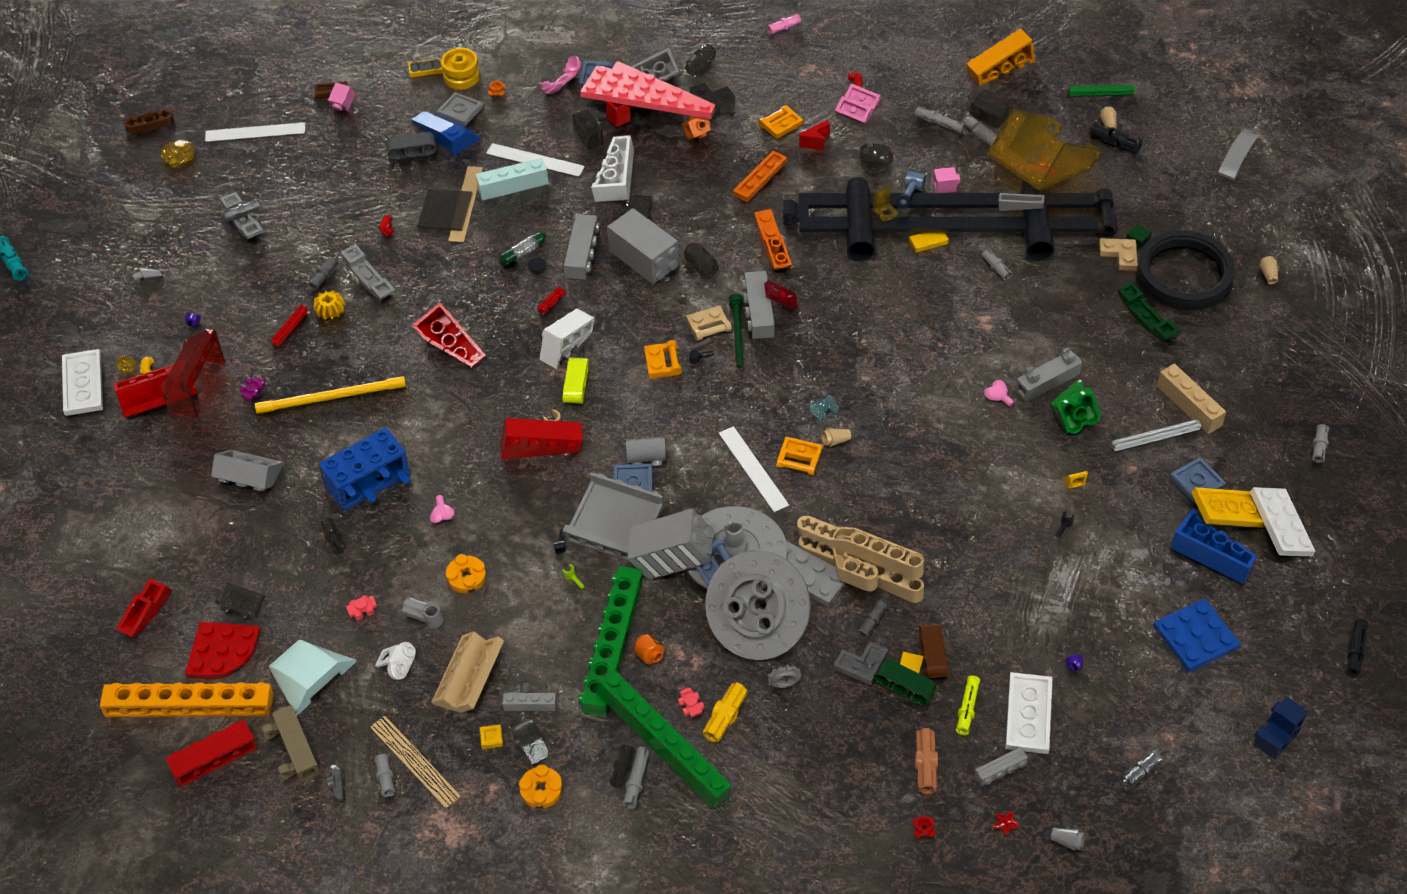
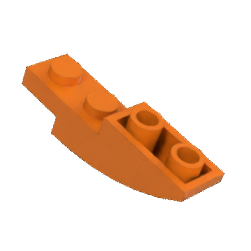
[754,209,792,270]

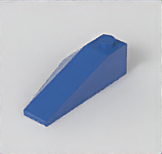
[411,111,480,156]

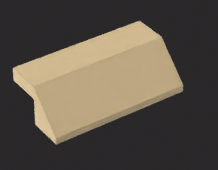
[431,631,504,713]

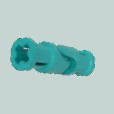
[0,236,28,281]

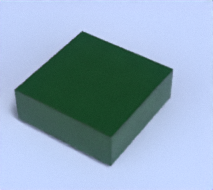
[1126,224,1152,246]

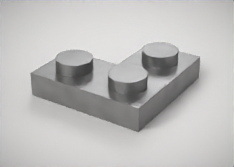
[833,642,888,685]

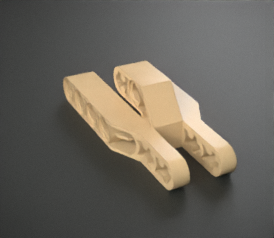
[797,516,924,603]

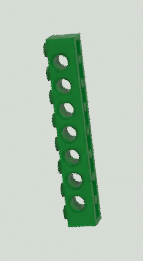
[579,566,643,718]

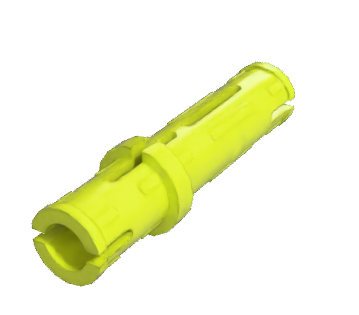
[956,676,980,735]

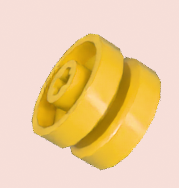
[441,48,480,90]

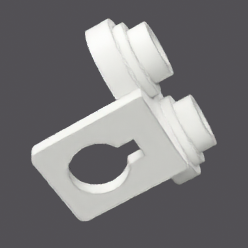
[375,642,416,680]

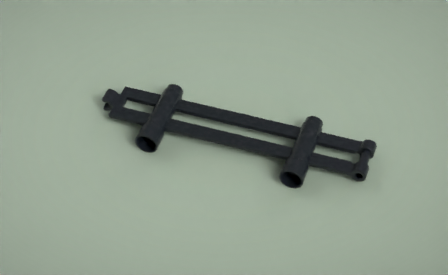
[783,177,1118,261]

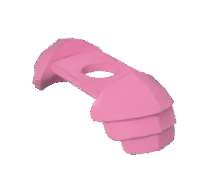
[539,56,582,94]

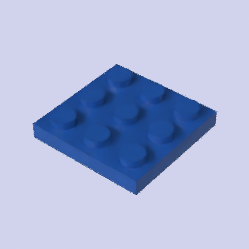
[1153,598,1241,673]

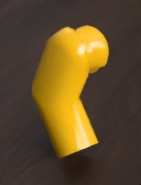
[140,357,155,374]

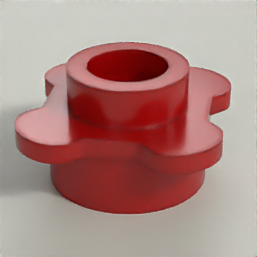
[913,816,936,838]

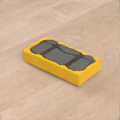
[408,58,443,78]

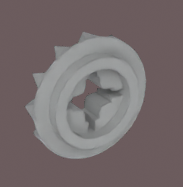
[768,665,801,688]

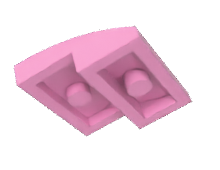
[835,83,882,124]

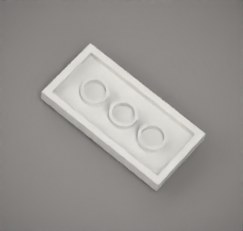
[62,349,103,416]
[1250,487,1316,556]
[1006,672,1052,754]

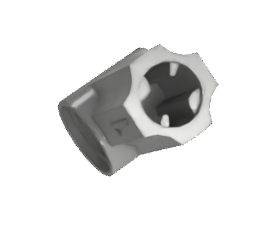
[402,598,444,629]

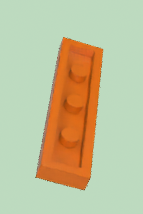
[733,151,787,202]

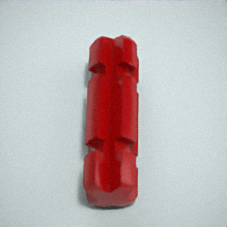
[537,286,565,315]

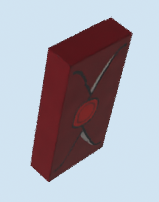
[764,280,798,310]

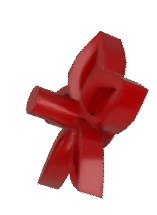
[993,812,1019,836]

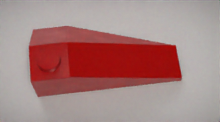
[412,302,486,368]

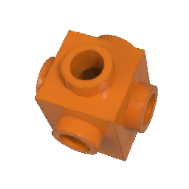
[682,116,712,139]

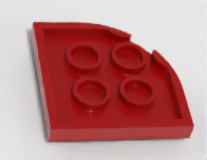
[185,621,261,679]

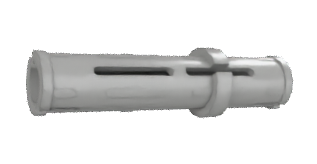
[914,106,965,134]
[622,747,650,809]

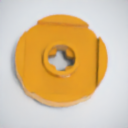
[446,554,486,593]
[519,764,562,808]

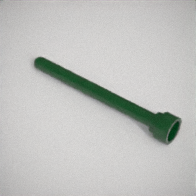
[729,294,744,368]

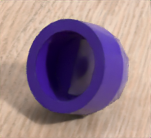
[185,312,201,327]
[1065,655,1083,672]

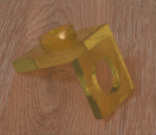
[873,186,899,222]

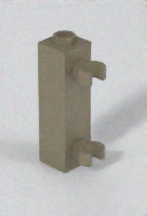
[261,705,320,783]

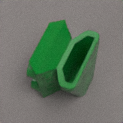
[1050,379,1102,434]

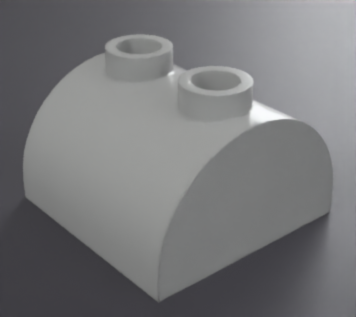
[626,437,666,466]

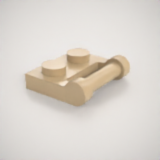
[686,305,732,341]

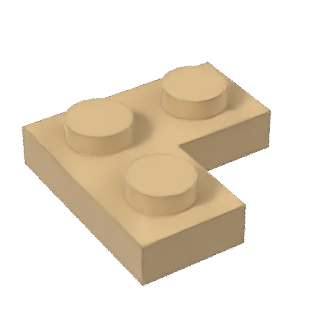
[1099,238,1138,271]

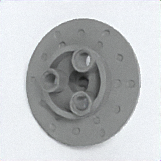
[686,506,787,589]
[705,551,811,660]

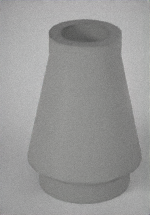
[1051,827,1085,851]

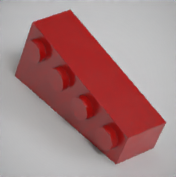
[500,418,583,460]

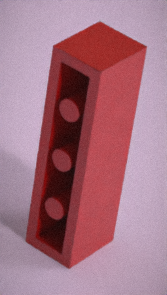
[165,719,258,788]

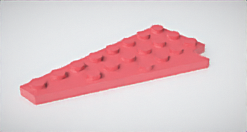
[581,61,715,119]

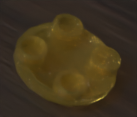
[161,140,195,167]

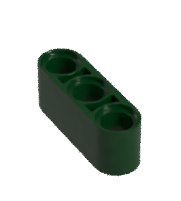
[873,658,936,705]

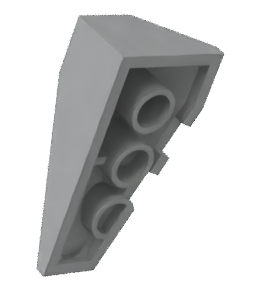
[631,48,680,81]

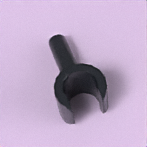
[689,349,714,364]
[1055,511,1074,538]
[553,529,566,554]

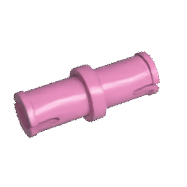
[768,14,801,35]

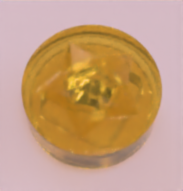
[116,356,136,373]

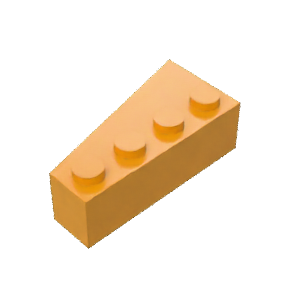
[966,28,1035,86]

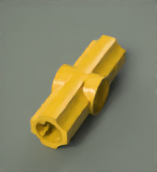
[703,682,748,743]

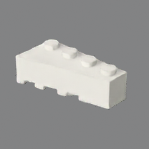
[591,135,634,202]

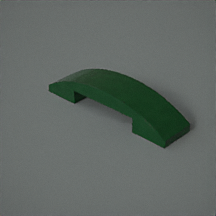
[1117,281,1180,341]

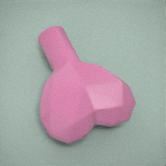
[984,380,1015,407]
[430,495,454,523]

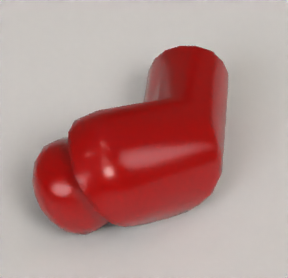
[848,71,862,88]
[379,215,394,237]

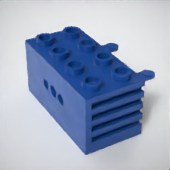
[318,427,411,512]

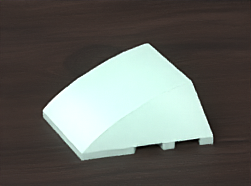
[269,640,356,716]

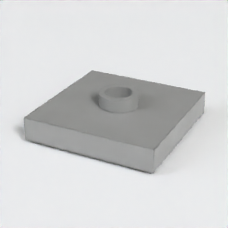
[436,92,483,127]

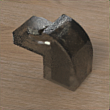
[507,716,550,765]

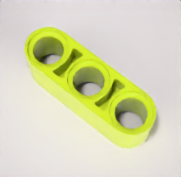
[563,357,589,404]

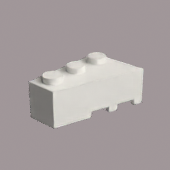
[539,309,594,369]

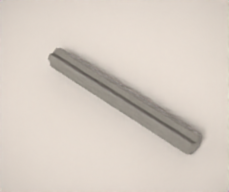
[1111,419,1202,451]

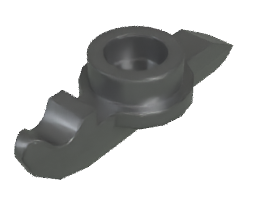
[327,765,343,801]

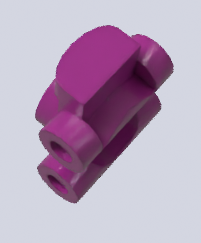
[240,376,266,401]

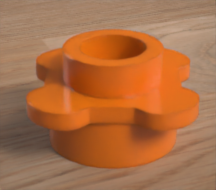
[488,81,506,96]

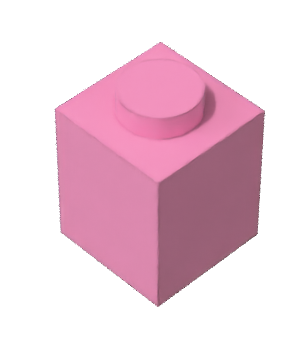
[328,83,355,111]
[933,167,960,193]

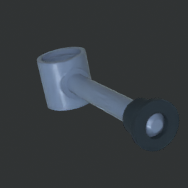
[896,171,926,209]

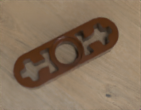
[124,109,174,133]

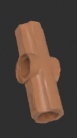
[915,728,938,794]

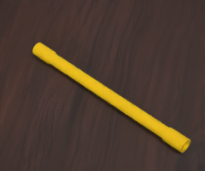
[255,376,406,414]

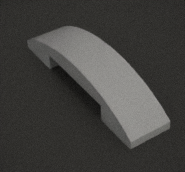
[1218,130,1260,180]
[220,192,264,239]
[341,244,395,300]

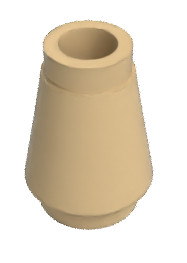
[1100,107,1117,130]
[1259,256,1279,284]
[821,428,851,447]

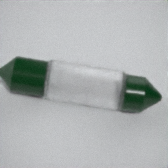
[499,233,546,265]

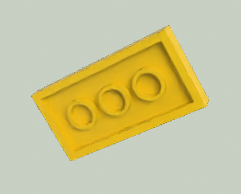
[1191,487,1266,528]

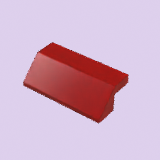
[113,360,198,418]

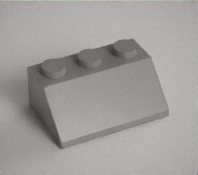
[211,450,284,491]

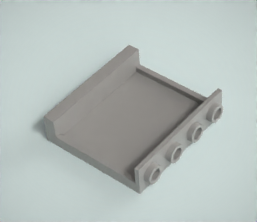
[563,473,664,562]

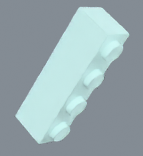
[475,158,548,200]

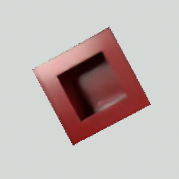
[606,102,630,127]

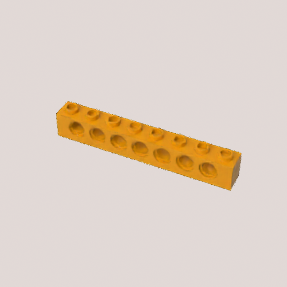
[100,682,274,717]

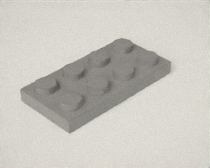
[786,541,846,607]

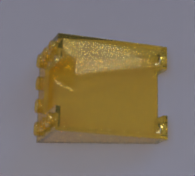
[987,109,1102,191]

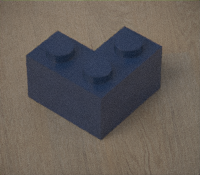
[1254,696,1308,760]

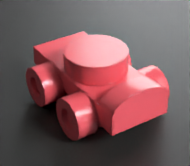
[346,595,377,620]
[677,688,705,718]

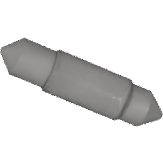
[964,116,1004,149]

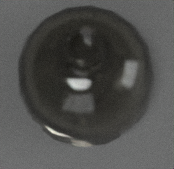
[859,144,894,175]

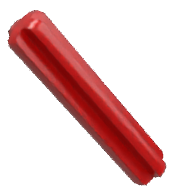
[271,305,308,347]

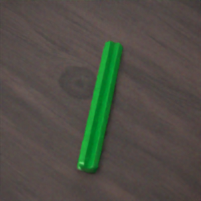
[1068,85,1135,96]

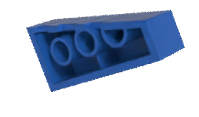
[1170,509,1257,584]

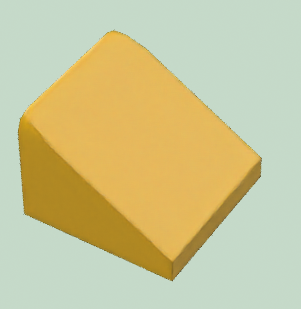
[1063,471,1088,489]

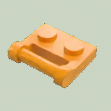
[758,105,803,139]
[644,340,682,379]
[776,437,823,476]

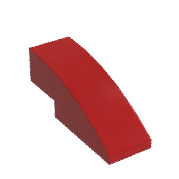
[116,578,172,638]

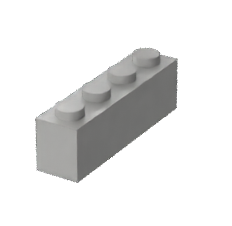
[564,214,600,280]
[741,271,775,339]

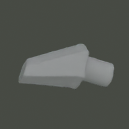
[132,268,162,281]

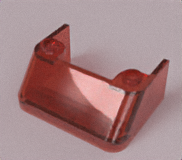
[161,329,226,418]

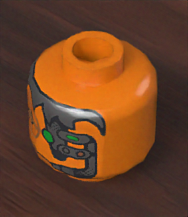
[634,634,665,665]

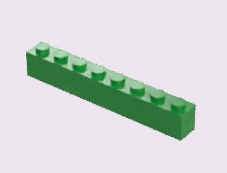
[596,669,732,809]

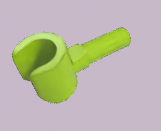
[562,564,585,590]

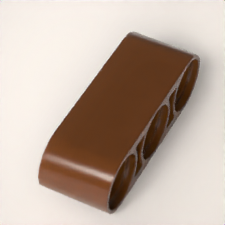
[919,624,948,678]

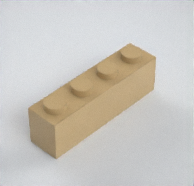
[1157,364,1226,434]

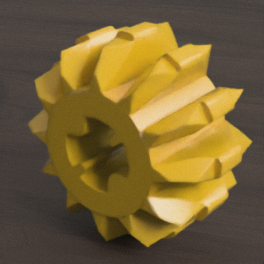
[313,290,345,320]

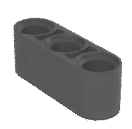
[386,132,437,159]

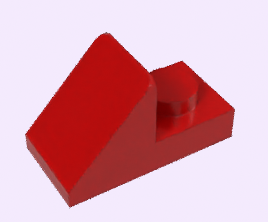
[799,120,831,150]

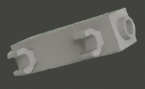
[1015,347,1082,403]

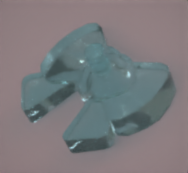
[810,395,839,420]

